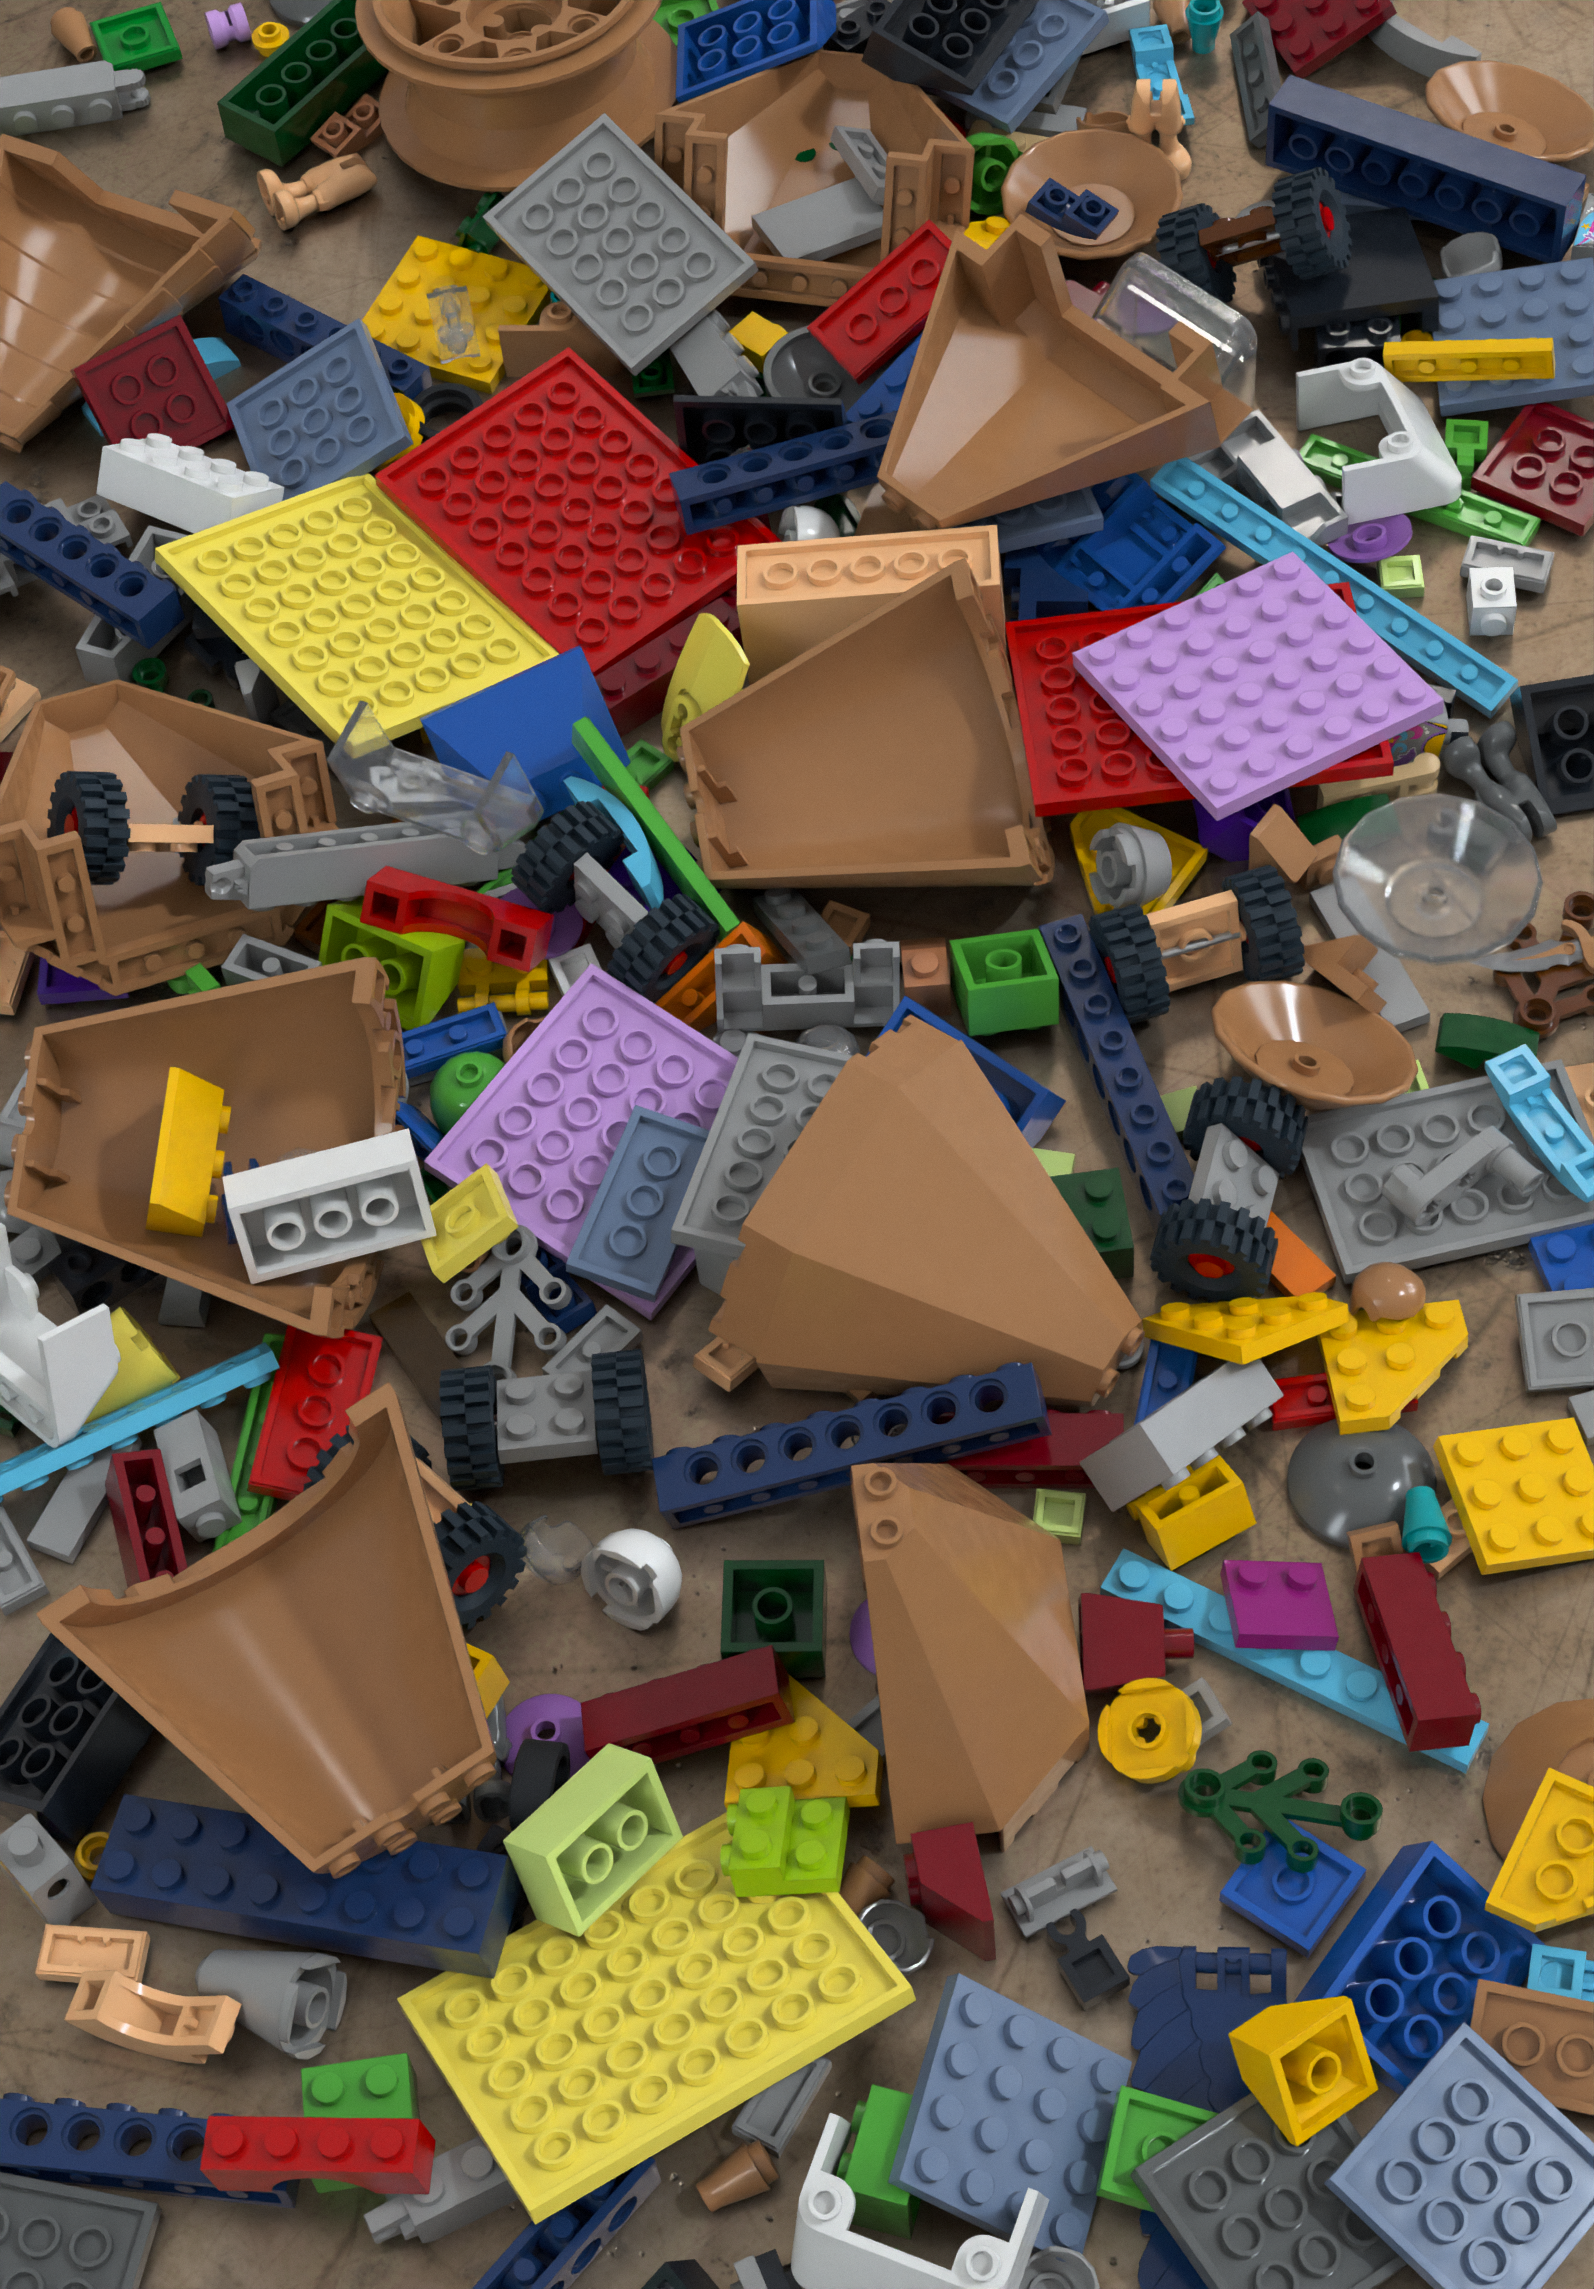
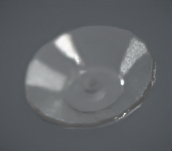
[1332,793,1543,966]

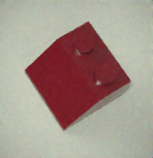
[903,1822,996,1961]

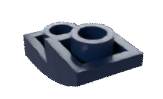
[1025,178,1119,240]
[520,1246,597,1336]

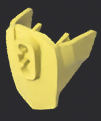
[661,613,750,762]

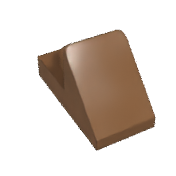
[1248,804,1317,883]
[1302,934,1387,1014]

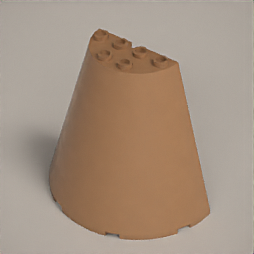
[677,558,1055,889]
[4,957,406,1338]
[36,1382,497,1879]

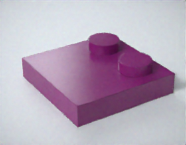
[1220,1560,1339,1651]

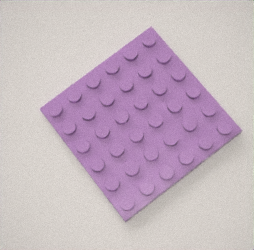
[1072,552,1444,821]
[424,963,738,1320]

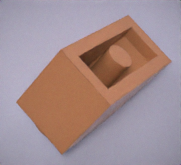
[899,937,951,1016]

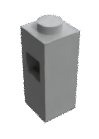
[153,1409,242,1543]

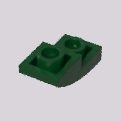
[631,348,675,398]
[1297,793,1401,851]
[1435,1013,1540,1069]

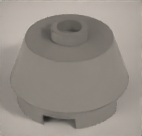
[1089,822,1172,910]

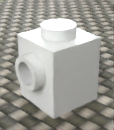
[1466,567,1517,636]

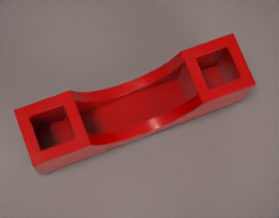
[360,866,554,972]
[200,2116,436,2194]

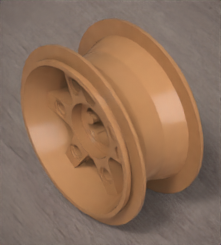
[355,0,678,192]

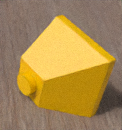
[1228,1996,1378,2147]

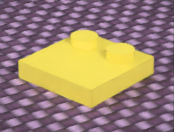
[421,1163,519,1283]

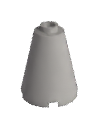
[195,1949,347,2060]

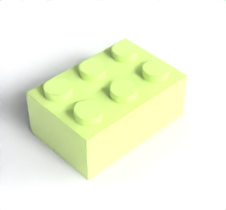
[503,1743,683,1937]

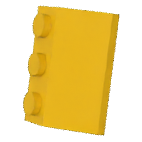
[145,1067,231,1237]

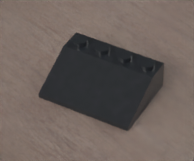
[861,0,1040,96]
[673,395,849,465]
[1510,674,1594,816]
[0,1633,154,1845]

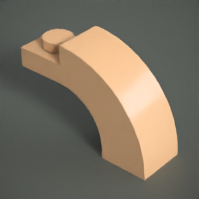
[64,1970,242,2064]

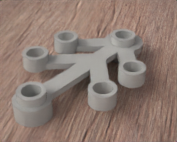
[445,1225,572,1383]

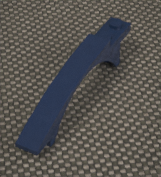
[1004,546,1088,622]

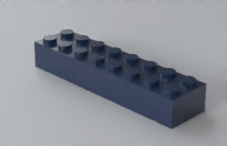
[1265,75,1586,263]
[90,1794,522,1979]

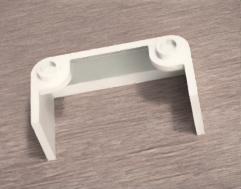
[1296,358,1462,525]
[0,1222,121,1448]
[791,2113,1049,2289]

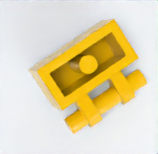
[1126,1455,1257,1571]

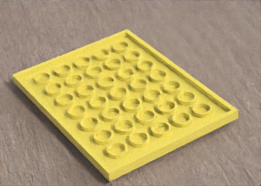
[155,473,559,758]
[397,1812,916,2225]

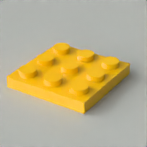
[1433,1417,1594,1575]

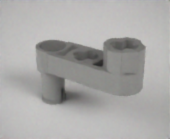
[1381,1125,1544,1226]

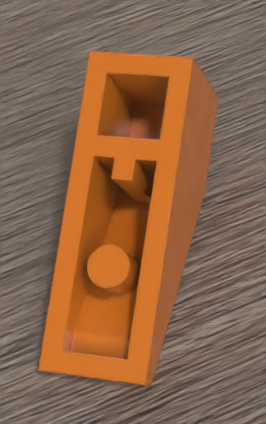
[655,921,788,1032]

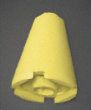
[82,1306,181,1426]

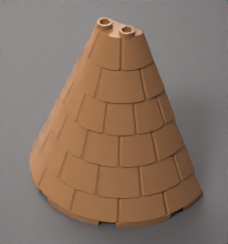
[0,133,262,454]

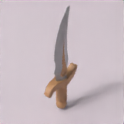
[1466,919,1594,974]

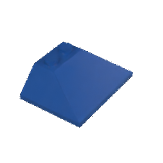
[1035,472,1226,611]
[420,645,631,831]

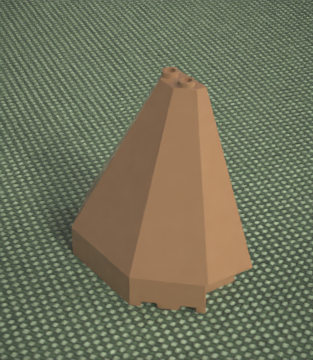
[654,50,975,307]
[877,214,1253,531]
[0,679,339,996]
[708,1014,1145,1407]
[850,1463,1089,1852]

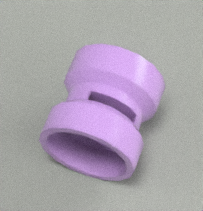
[204,2,252,50]

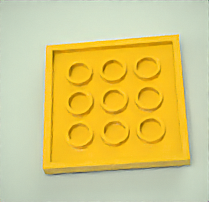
[362,235,551,394]

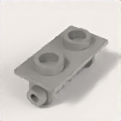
[1000,1846,1117,1938]

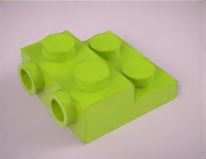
[720,1786,850,1897]

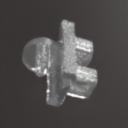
[426,284,481,364]

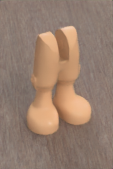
[1126,79,1192,181]
[257,153,378,230]

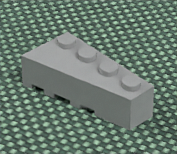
[75,525,195,684]
[1079,1358,1284,1512]

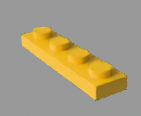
[1383,338,1556,382]

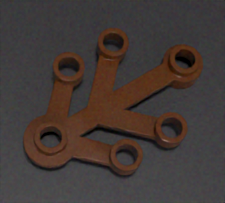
[1493,891,1594,1039]

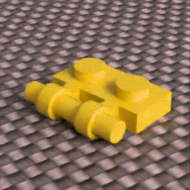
[457,948,549,1016]

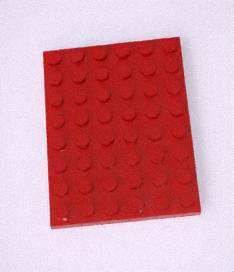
[375,347,782,677]
[1005,582,1394,817]

